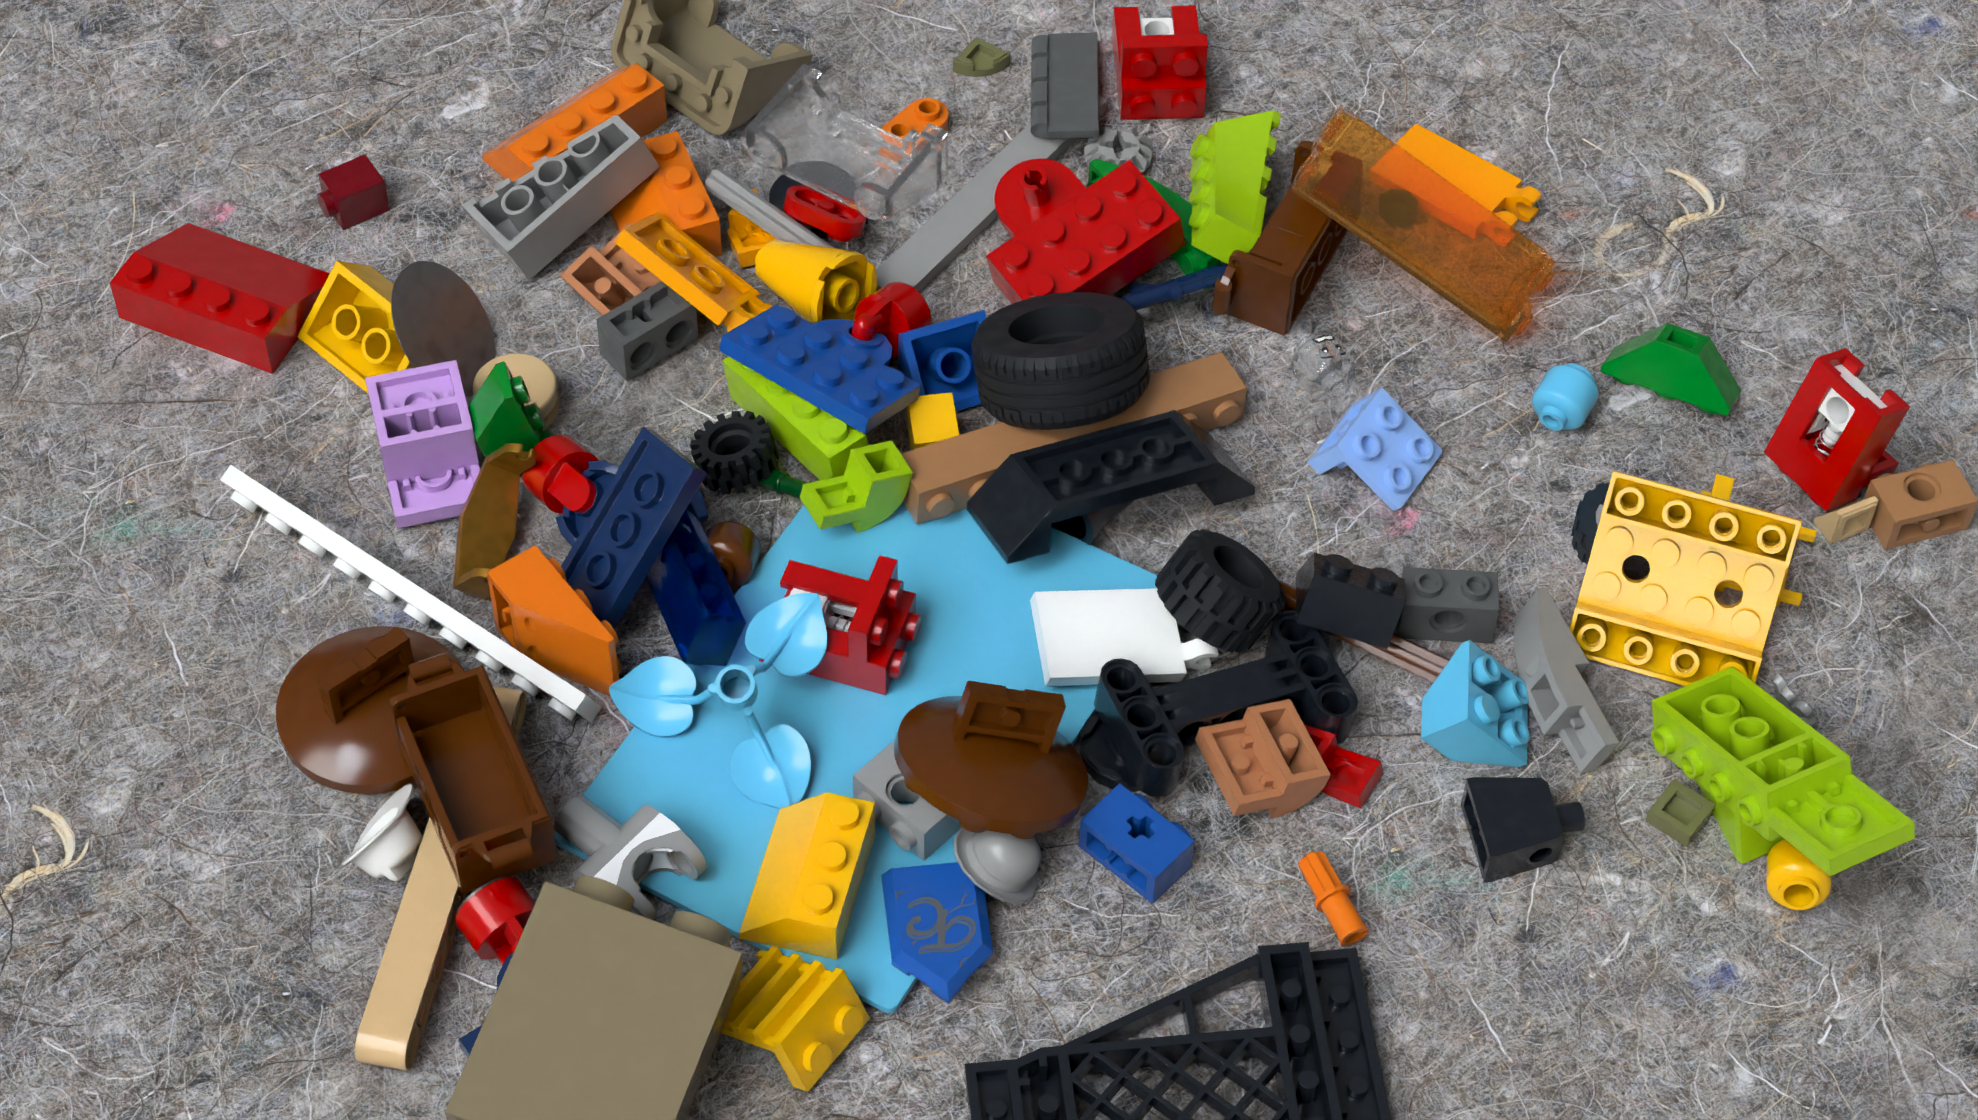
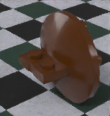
[276,626,464,794]
[894,681,1088,839]

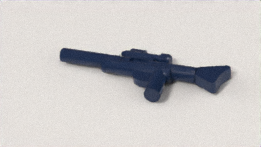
[1119,263,1228,311]

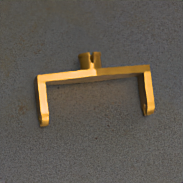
[453,443,538,600]

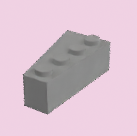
[461,114,660,280]

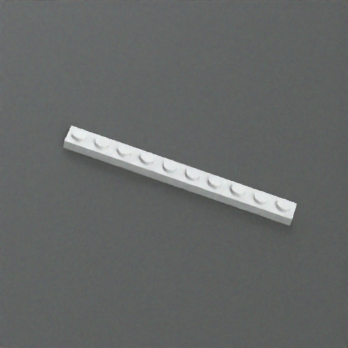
[220,465,602,723]

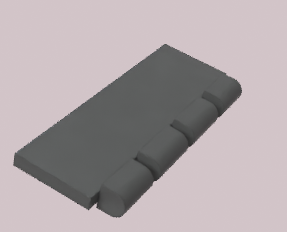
[1031,32,1099,139]

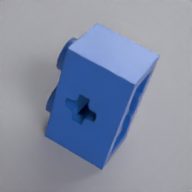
[1078,783,1195,904]

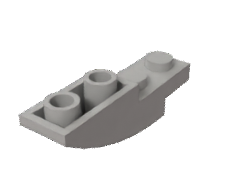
[1514,588,1620,773]

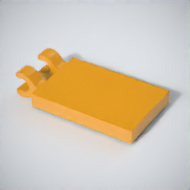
[1367,123,1542,247]
[614,212,772,332]

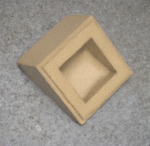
[1813,496,1879,544]

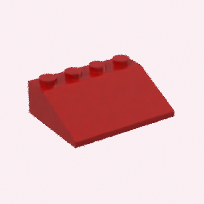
[109,223,330,374]

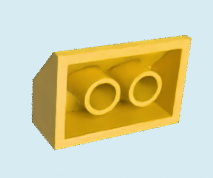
[297,261,414,393]
[739,792,875,960]

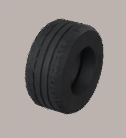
[971,292,1150,430]

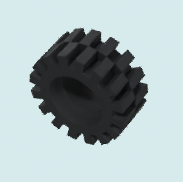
[690,411,779,494]

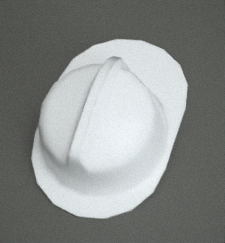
[342,784,422,881]

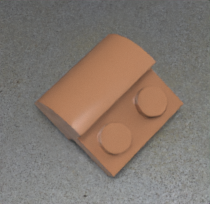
[560,223,661,316]
[1195,699,1331,819]

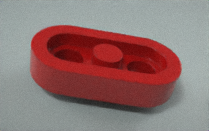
[783,185,867,242]

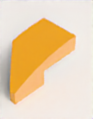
[727,188,778,268]

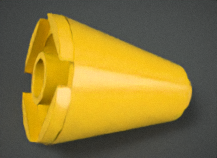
[755,240,877,324]

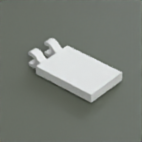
[1030,588,1219,686]

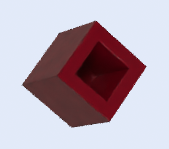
[317,154,390,230]

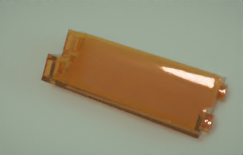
[1292,104,1555,342]

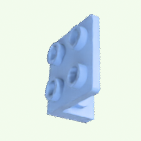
[1307,388,1442,511]

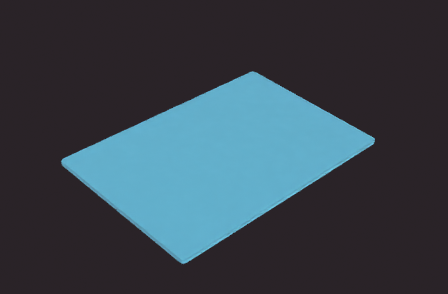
[554,444,1157,1014]

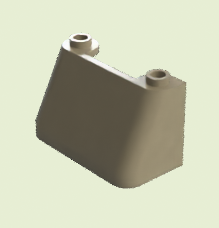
[611,0,813,135]

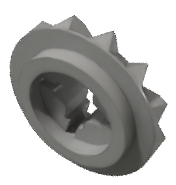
[1084,124,1152,173]

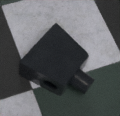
[1461,777,1585,883]

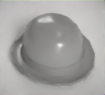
[954,827,1041,904]

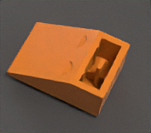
[487,545,622,696]

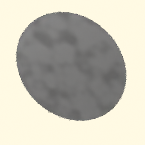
[391,261,495,397]

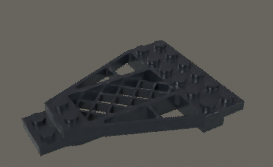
[964,942,1391,1120]

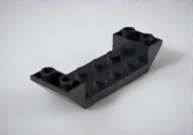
[966,410,1256,564]

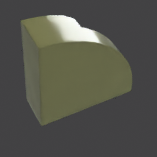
[953,37,1011,77]

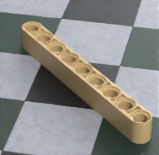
[355,685,527,1071]

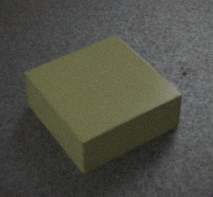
[1645,779,1716,847]

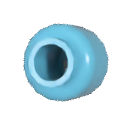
[1532,363,1599,431]

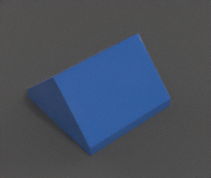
[898,310,987,411]

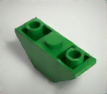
[1600,323,1741,416]
[468,361,554,457]

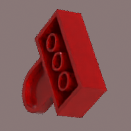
[986,158,1185,304]

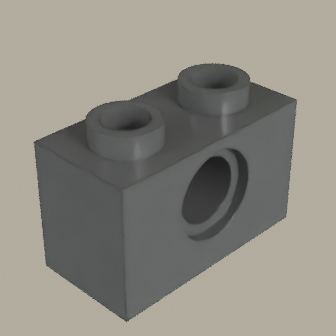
[1397,567,1499,644]

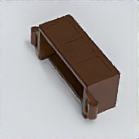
[1212,141,1362,336]
[389,652,558,894]

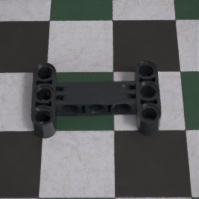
[1094,610,1358,797]

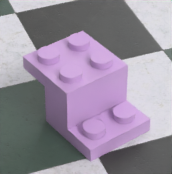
[365,360,480,529]

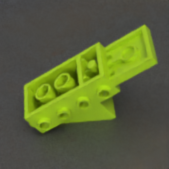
[1651,666,1915,876]

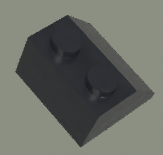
[1295,552,1406,649]

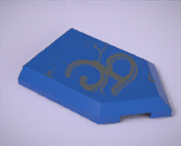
[881,862,993,1004]

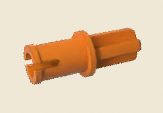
[1298,851,1369,947]

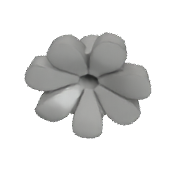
[1770,672,1818,726]

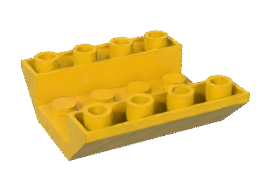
[1570,470,1802,686]

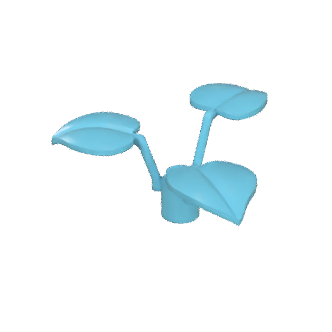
[609,593,827,809]

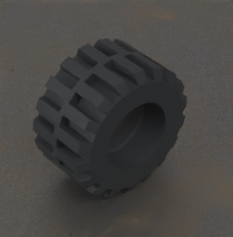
[1155,529,1285,653]

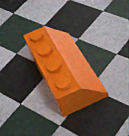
[482,63,667,182]

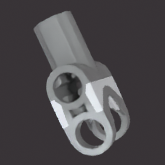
[554,795,707,920]

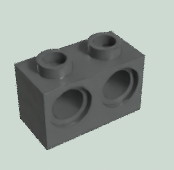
[596,281,698,381]

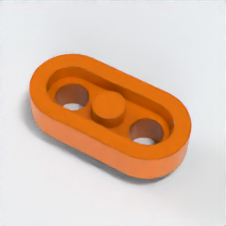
[878,98,948,163]

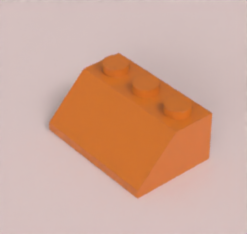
[610,131,722,257]

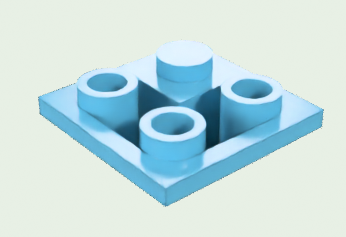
[1421,640,1529,767]

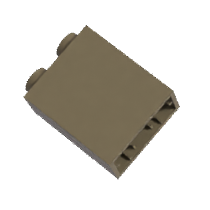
[445,876,742,1120]

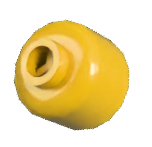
[1766,839,1832,910]

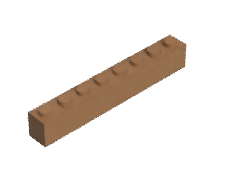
[901,352,1247,524]

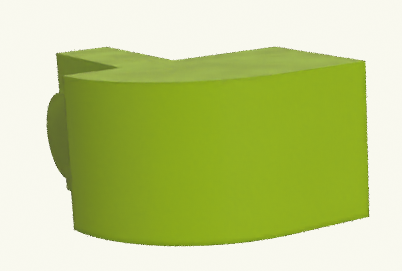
[800,440,913,533]

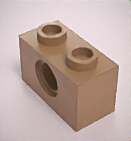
[1864,460,1978,550]

